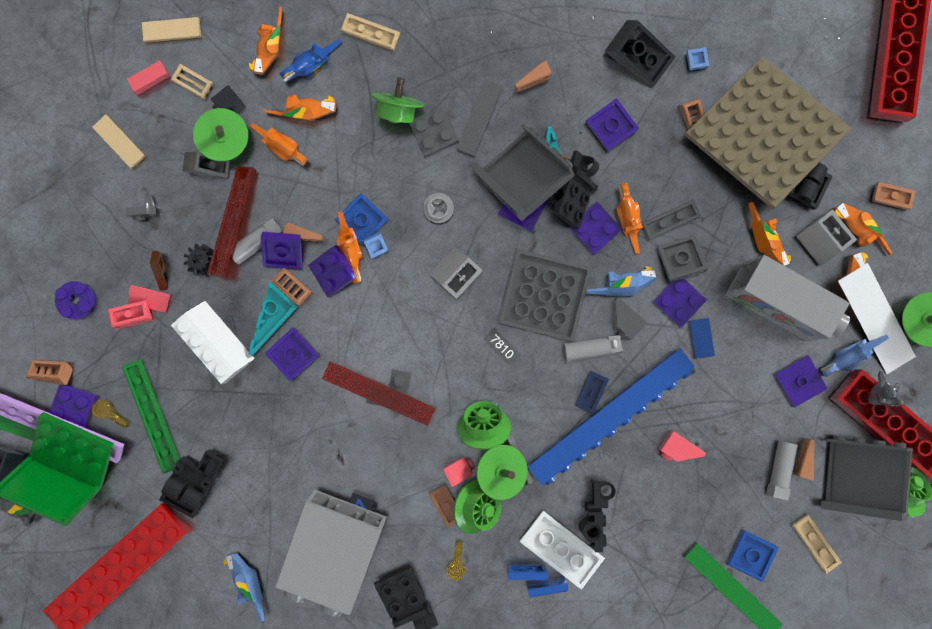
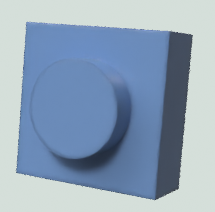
[686,47,710,71]
[362,232,388,259]

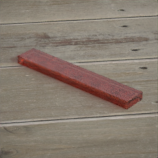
[207,166,257,278]
[322,361,436,426]

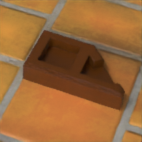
[150,250,167,290]

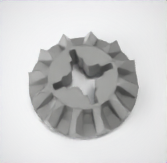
[423,193,454,224]

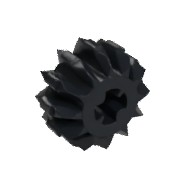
[183,244,217,276]

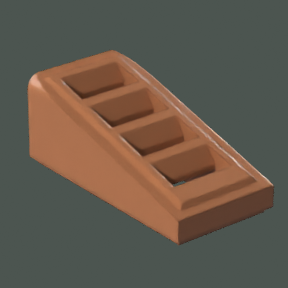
[514,60,552,93]
[679,98,705,130]
[283,223,325,242]
[271,268,312,306]
[26,360,73,385]
[793,438,814,481]

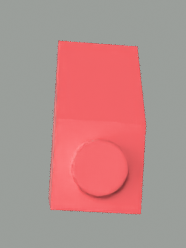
[658,430,706,462]
[443,456,475,487]

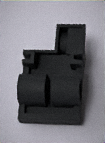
[549,150,599,229]
[788,162,833,210]
[159,449,223,519]
[579,480,616,552]
[374,566,438,629]

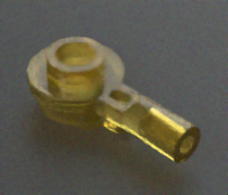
[92,400,128,428]
[447,541,466,581]

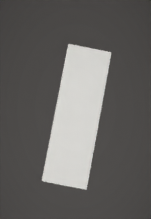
[838,263,916,374]

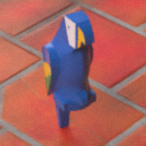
[279,39,342,82]

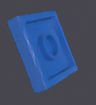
[335,193,389,247]
[726,529,779,582]
[507,565,548,580]
[526,576,568,597]

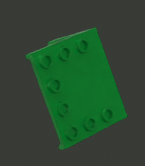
[0,412,114,526]

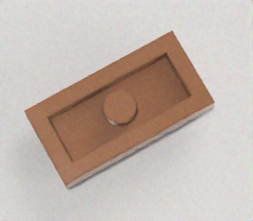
[872,182,916,210]
[429,484,456,528]

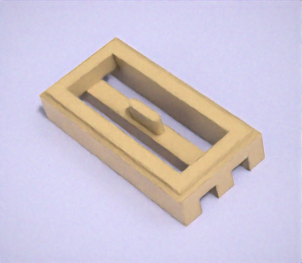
[170,64,214,100]

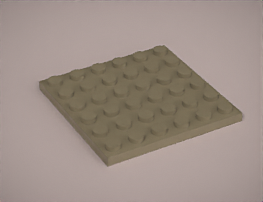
[685,57,851,210]

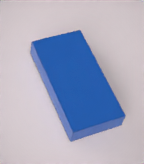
[689,318,715,359]

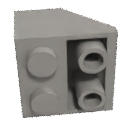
[796,209,857,266]
[429,246,483,300]

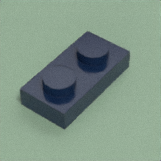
[575,371,609,414]

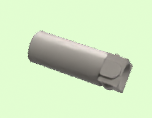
[227,218,283,265]
[564,335,623,362]
[766,441,798,500]

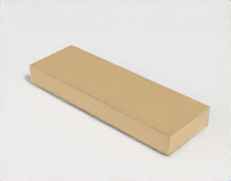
[340,13,400,51]
[142,17,201,43]
[92,114,146,169]
[791,514,842,574]

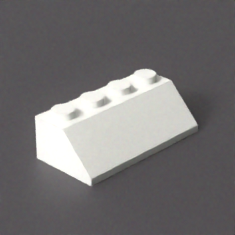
[171,301,255,384]

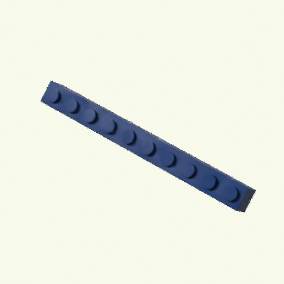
[527,348,695,485]

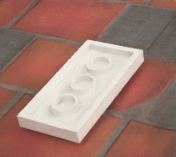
[520,510,605,590]

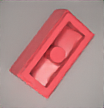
[128,60,170,95]
[128,285,171,313]
[108,300,153,330]

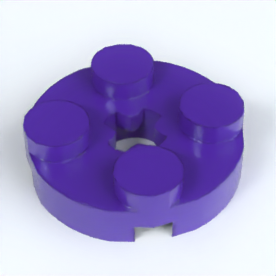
[55,281,95,320]

